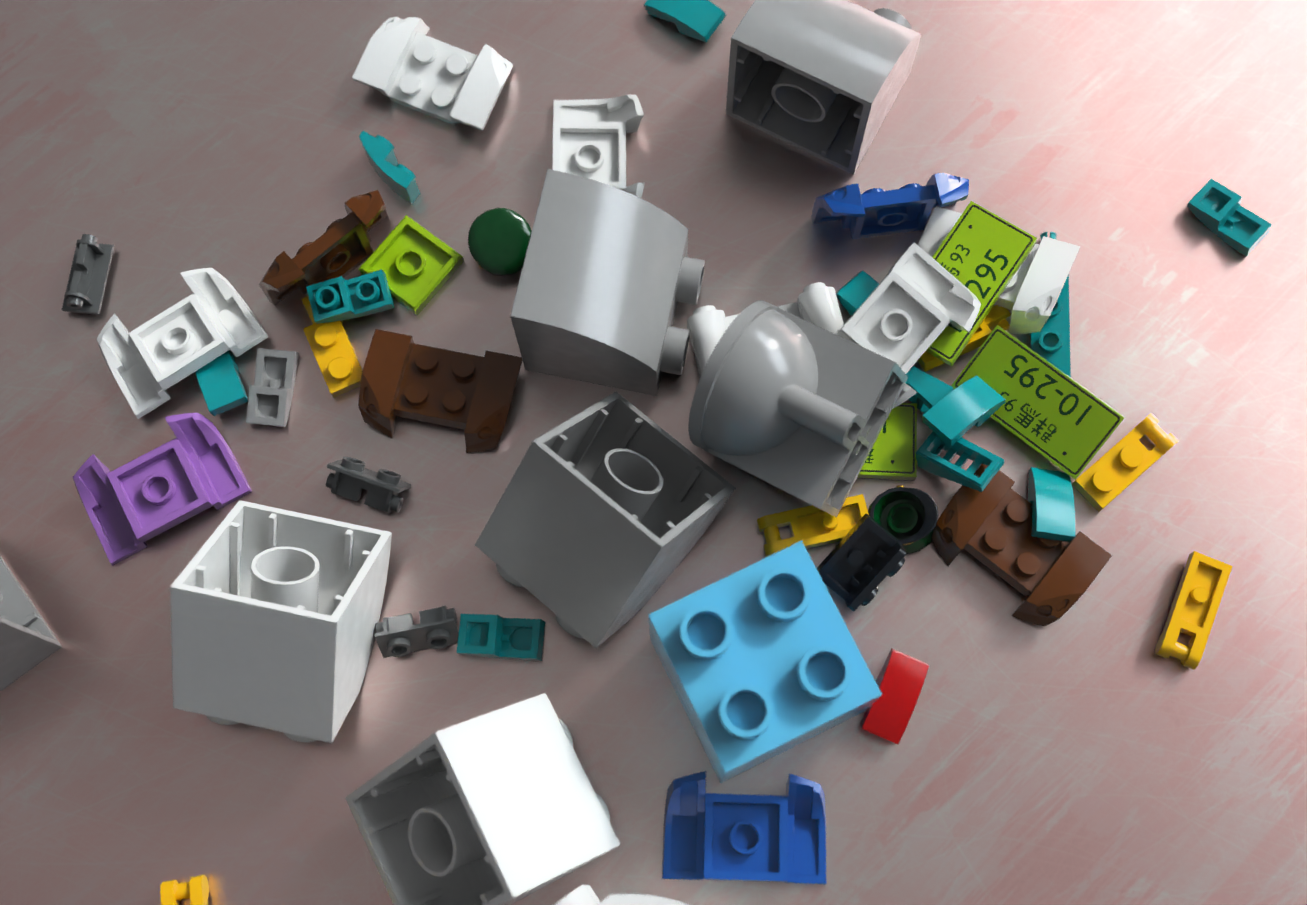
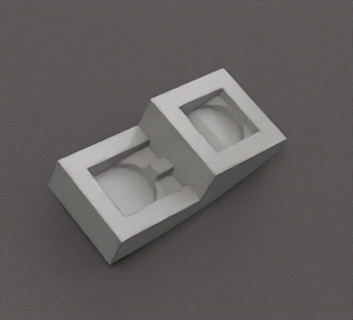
[246,348,299,427]

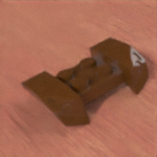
[259,190,388,306]
[358,329,523,453]
[931,464,1112,626]

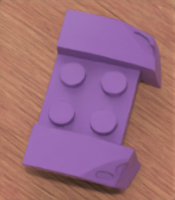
[73,413,252,566]

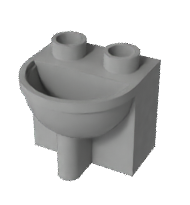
[688,300,908,518]

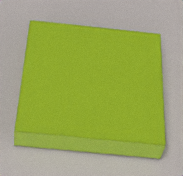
[359,215,464,316]

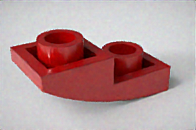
[860,648,929,745]

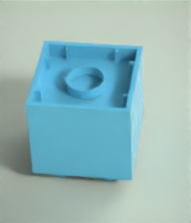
[648,541,882,784]

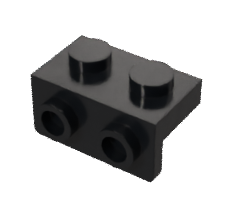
[816,513,907,611]

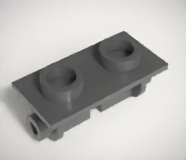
[62,234,114,315]
[326,457,411,513]
[374,605,459,658]

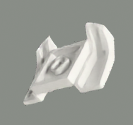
[352,17,514,131]
[553,94,645,198]
[918,206,1080,334]
[835,242,981,409]
[97,268,268,419]

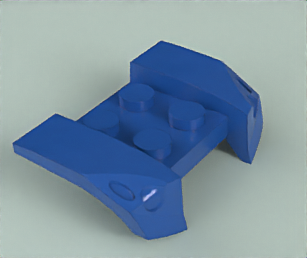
[811,173,969,239]
[662,771,826,884]

